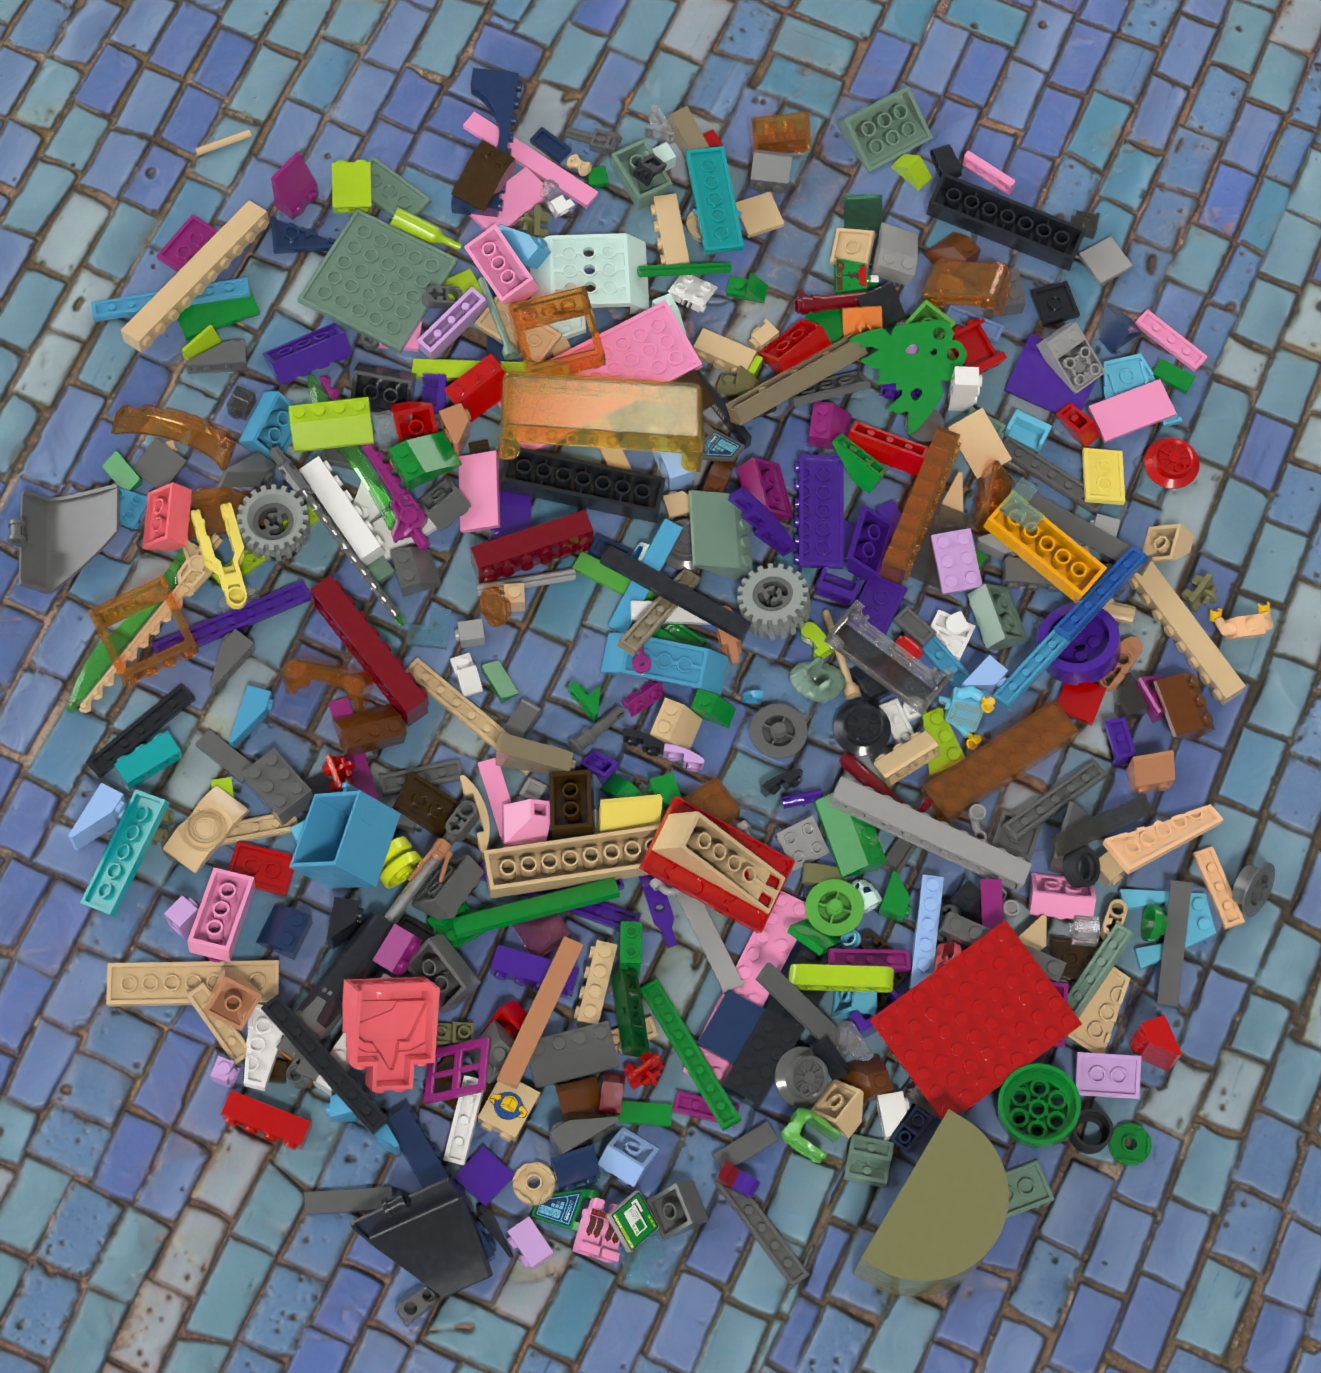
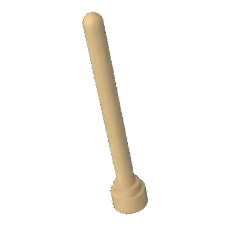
[822,609,861,700]

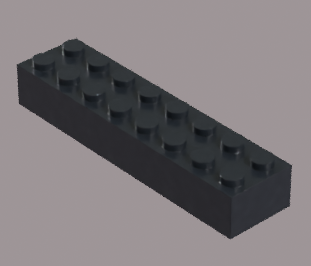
[926,172,1087,271]
[499,445,666,523]
[722,945,828,1112]

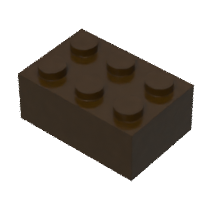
[549,770,595,840]

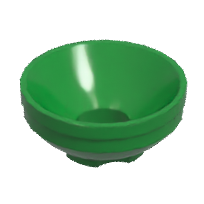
[1141,903,1168,942]

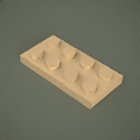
[474,296,562,363]

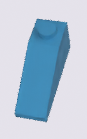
[499,224,551,269]
[229,685,275,749]

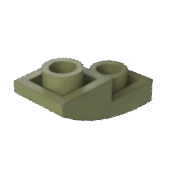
[802,863,847,887]
[436,1022,474,1046]

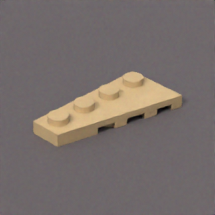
[1066,967,1130,1054]

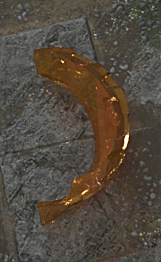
[111,404,236,471]

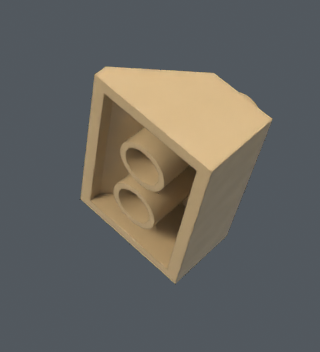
[873,731,940,787]

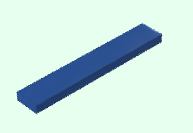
[1054,546,1148,642]

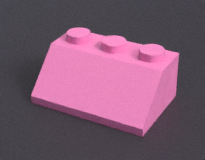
[1029,873,1096,922]

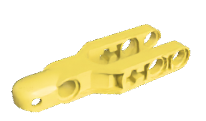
[190,502,247,609]

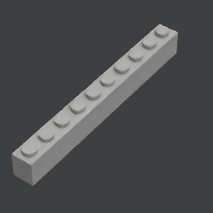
[828,776,1032,892]

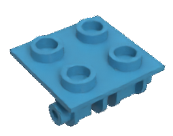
[119,488,147,530]

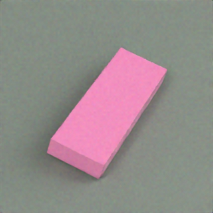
[962,151,1016,195]

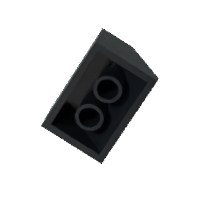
[350,363,417,415]

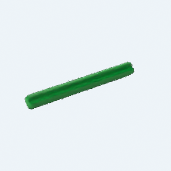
[637,261,732,277]

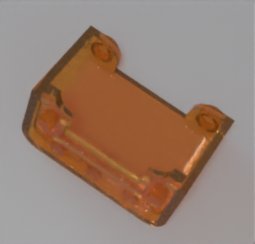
[921,258,1012,316]
[282,655,374,713]

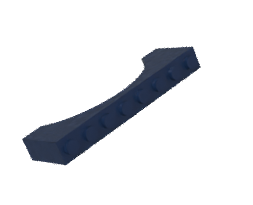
[451,68,522,217]

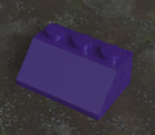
[846,505,894,580]

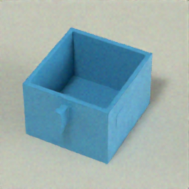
[289,783,401,889]

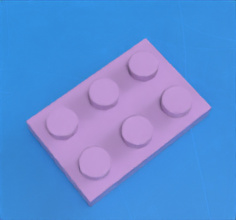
[930,528,982,595]
[1075,1052,1141,1099]

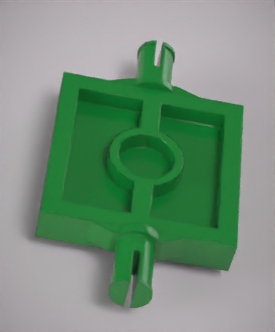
[424,902,487,950]

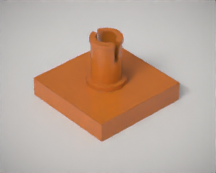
[842,305,882,338]

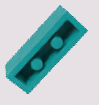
[114,731,183,790]

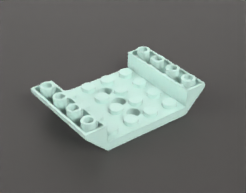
[530,233,649,314]

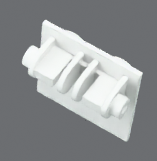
[668,275,718,313]

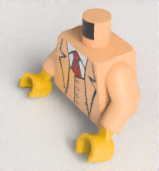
[1209,602,1273,641]

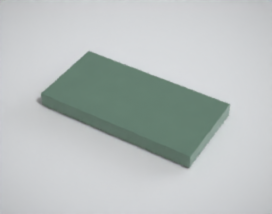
[367,156,432,218]

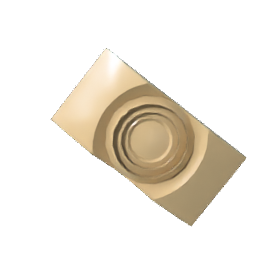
[163,786,249,874]

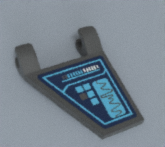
[680,422,745,462]

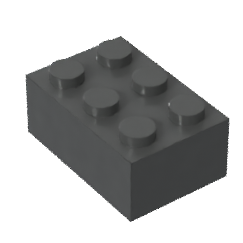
[241,748,314,826]
[408,934,481,1014]

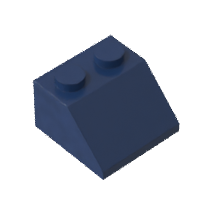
[256,905,313,960]
[551,1144,601,1193]

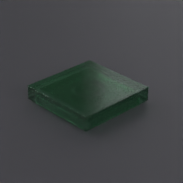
[843,194,883,232]

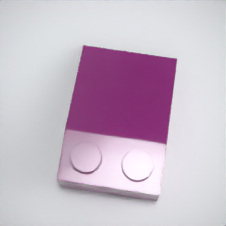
[271,152,319,220]

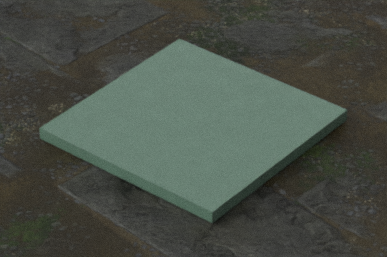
[297,208,459,354]

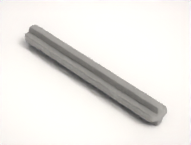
[476,568,576,596]

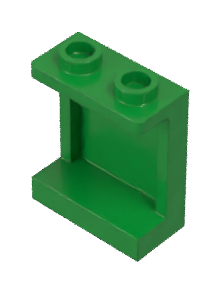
[619,921,642,977]

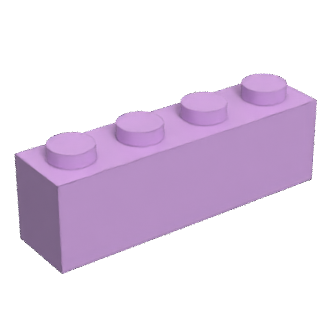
[417,287,488,359]

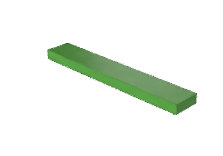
[572,551,659,601]

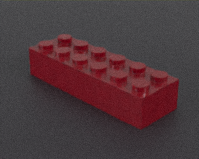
[470,510,594,584]

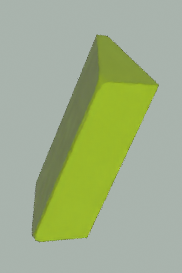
[182,325,222,361]

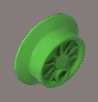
[805,879,864,936]

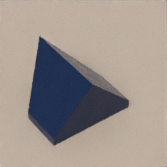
[1099,305,1142,354]

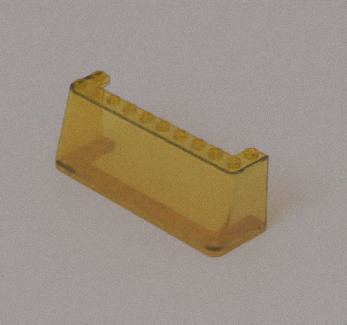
[499,371,704,472]

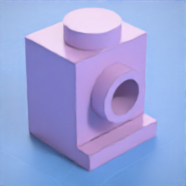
[210,1056,241,1089]

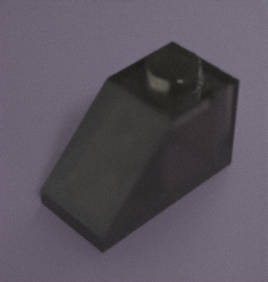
[1114,672,1149,722]

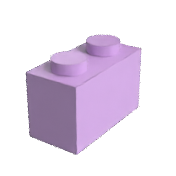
[164,896,199,939]
[506,1217,554,1271]

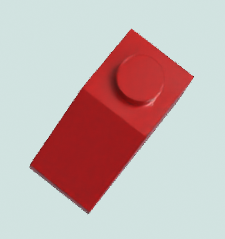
[1056,402,1100,448]

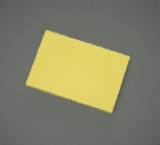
[1082,448,1125,505]
[598,794,663,834]

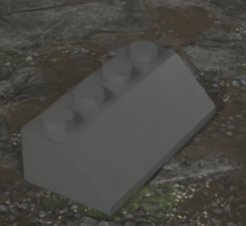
[529,1021,619,1089]

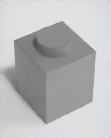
[454,619,485,648]

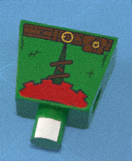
[834,259,879,294]

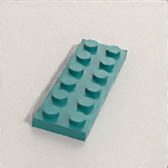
[685,146,744,254]
[80,789,170,917]

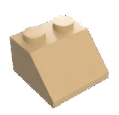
[650,698,703,750]

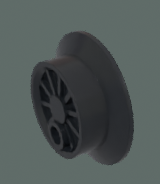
[834,701,891,756]

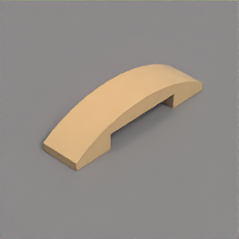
[460,775,490,859]

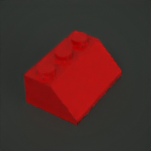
[758,318,832,375]
[444,353,519,423]
[1129,1014,1182,1071]

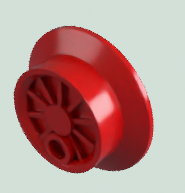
[1144,438,1200,489]

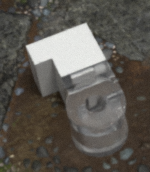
[540,179,575,219]

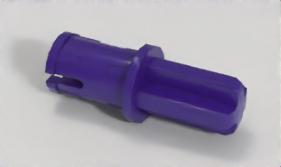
[781,789,823,809]

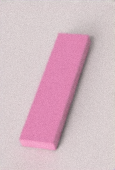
[1135,309,1208,372]

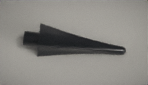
[476,1204,513,1258]

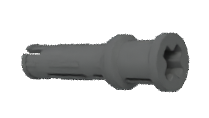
[568,705,625,755]

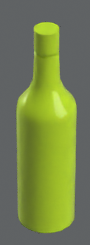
[390,207,462,251]

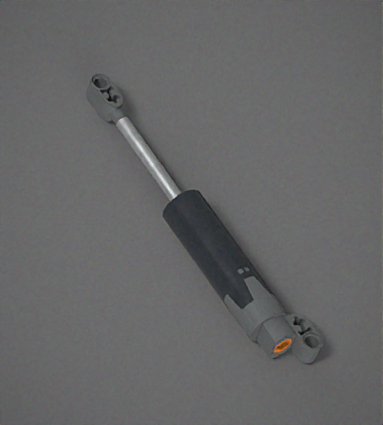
[276,801,479,1089]

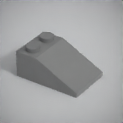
[871,223,918,286]

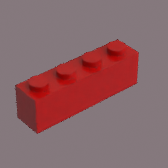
[848,420,930,477]
[221,1090,312,1150]

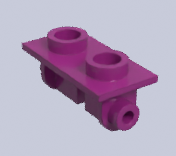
[622,680,665,717]

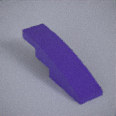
[728,487,797,557]

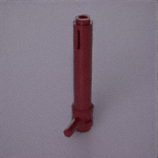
[794,289,899,315]
[839,752,933,813]

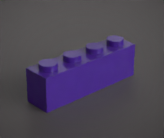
[490,945,579,998]

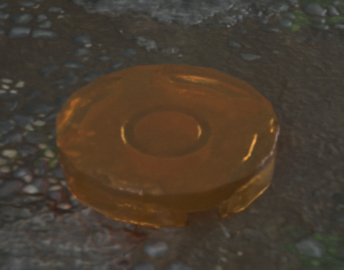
[480,586,511,627]

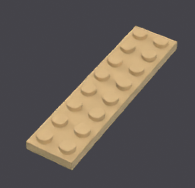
[106,960,280,1007]

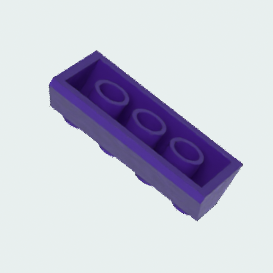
[262,323,352,384]

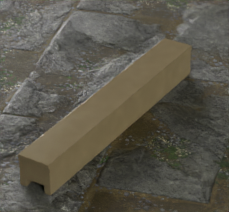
[726,334,868,426]

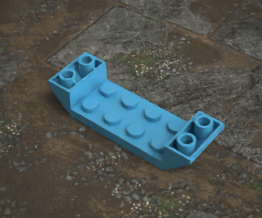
[600,633,729,697]

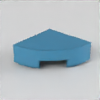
[741,690,763,705]

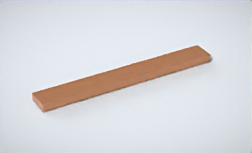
[497,936,584,1089]

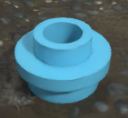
[840,930,861,949]

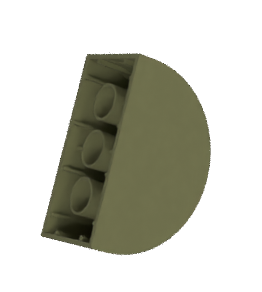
[853,1109,1009,1297]

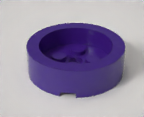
[1037,603,1121,685]

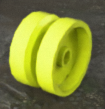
[380,836,422,889]

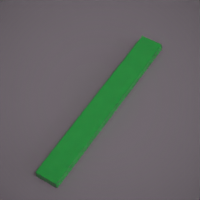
[451,877,620,939]
[640,979,742,1131]

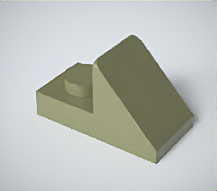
[717,365,760,396]

